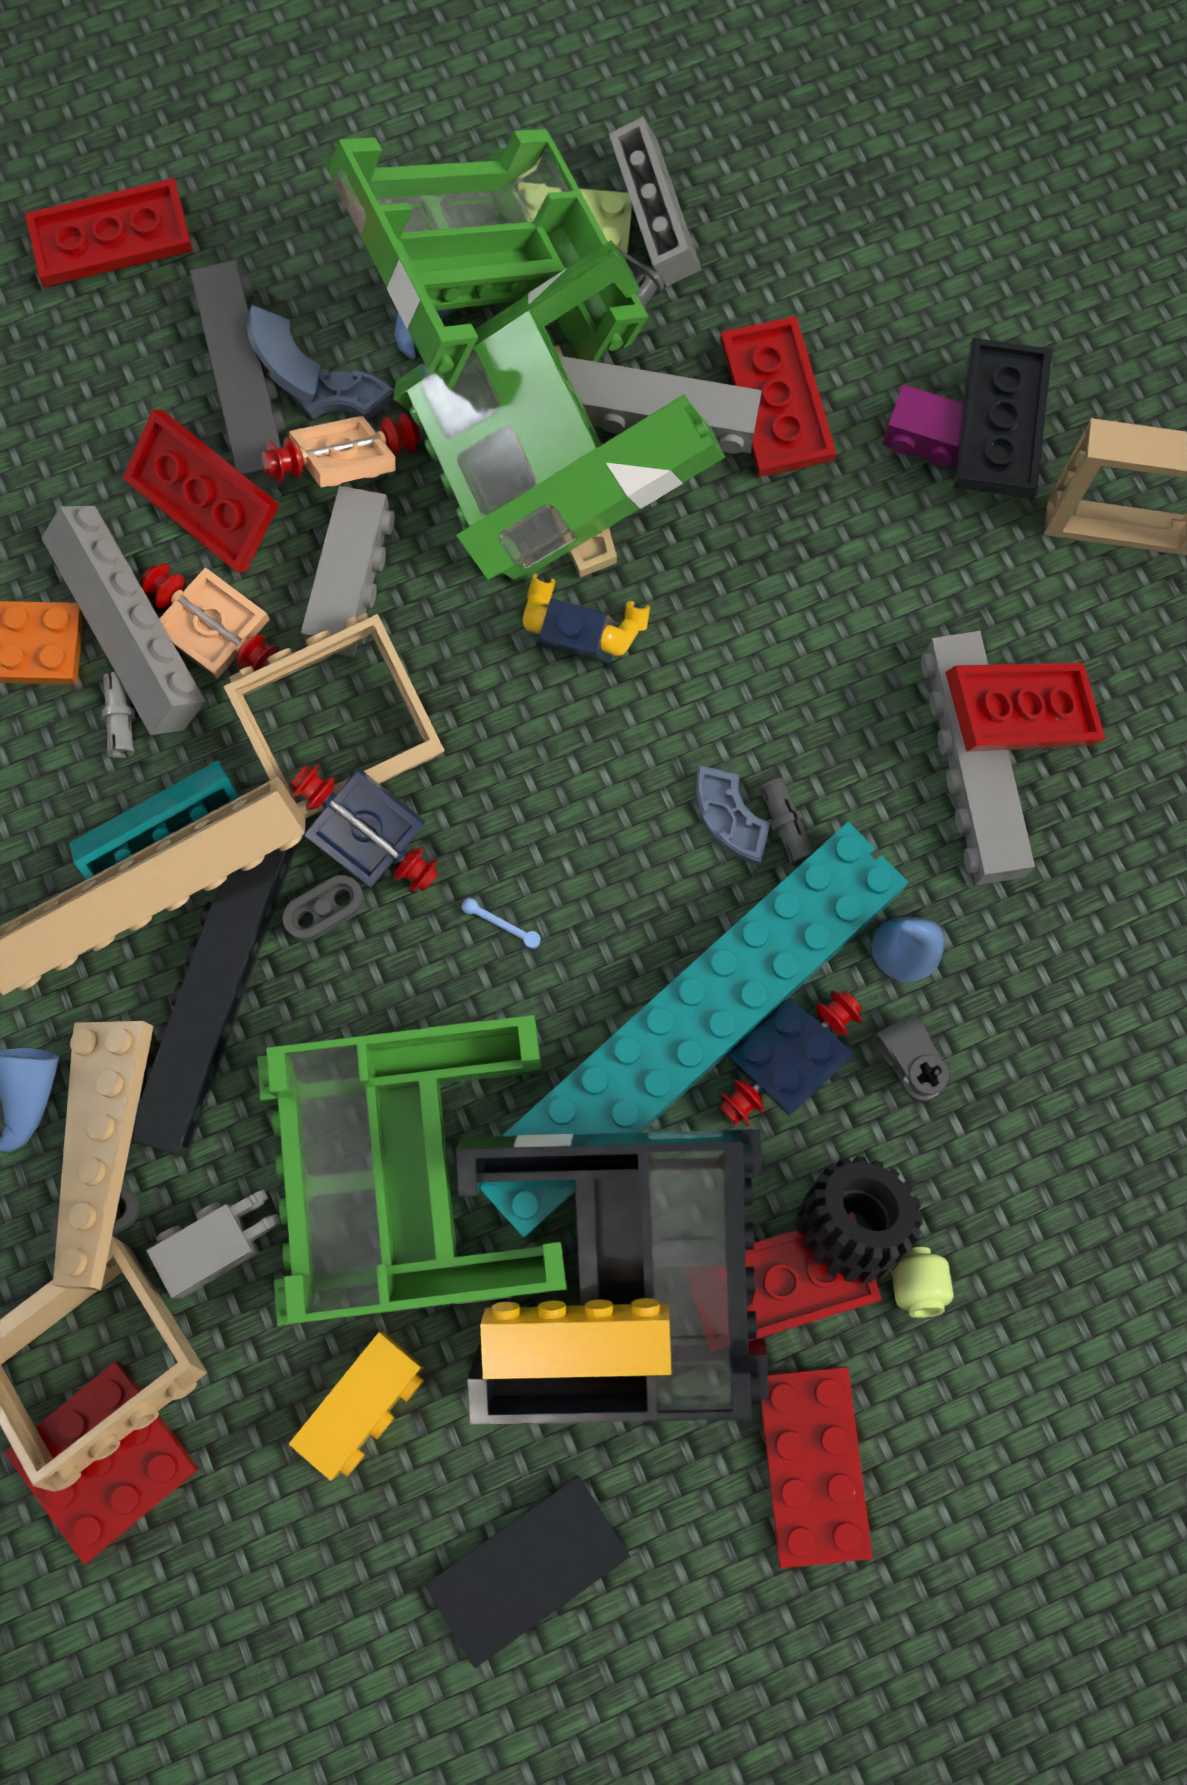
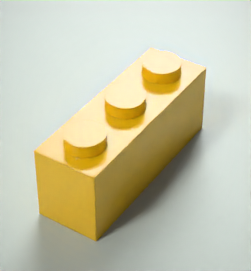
[289,1332,425,1481]

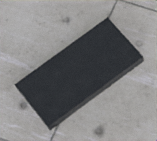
[953,338,1052,499]
[424,1475,630,1668]

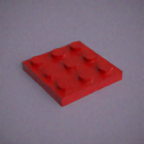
[4,1361,200,1565]

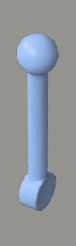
[461,898,541,949]

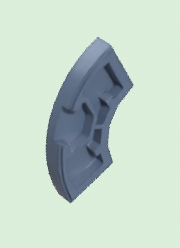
[247,305,321,404]
[286,369,394,421]
[696,765,770,866]

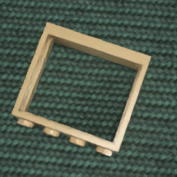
[1043,418,1187,556]
[223,613,445,820]
[0,1236,207,1492]

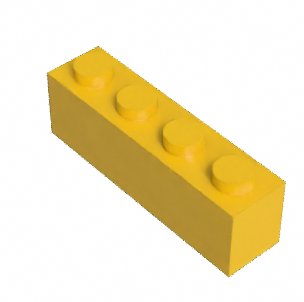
[480,1298,671,1379]

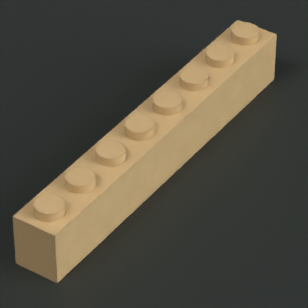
[0,776,305,995]

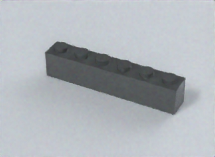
[190,260,292,491]

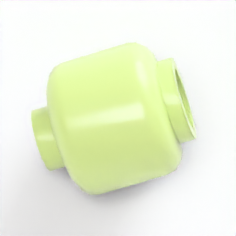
[891,1247,954,1318]

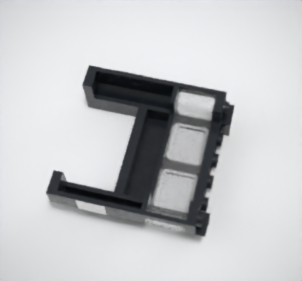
[456,1129,768,1425]

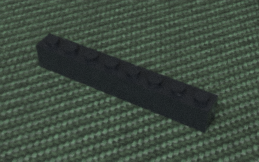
[131,843,298,1158]

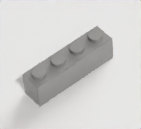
[609,116,702,286]
[301,486,395,658]

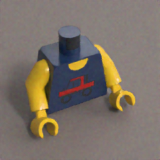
[523,574,650,666]

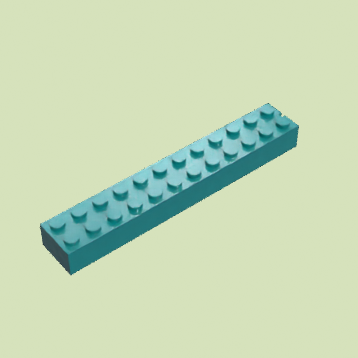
[480,822,909,1240]

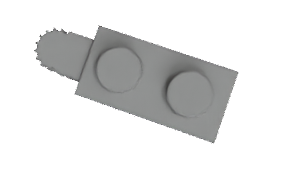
[146,1190,282,1299]

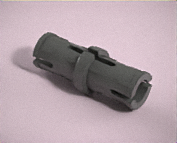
[759,778,815,865]

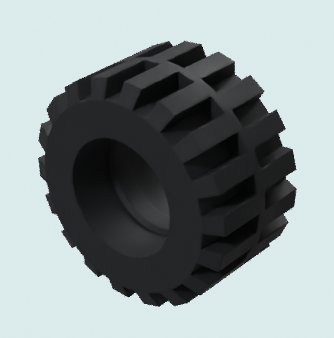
[797,1156,923,1284]

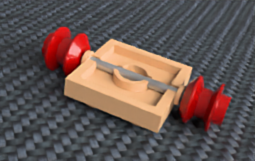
[262,413,420,487]
[141,563,280,679]

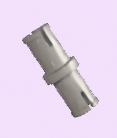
[102,672,135,758]

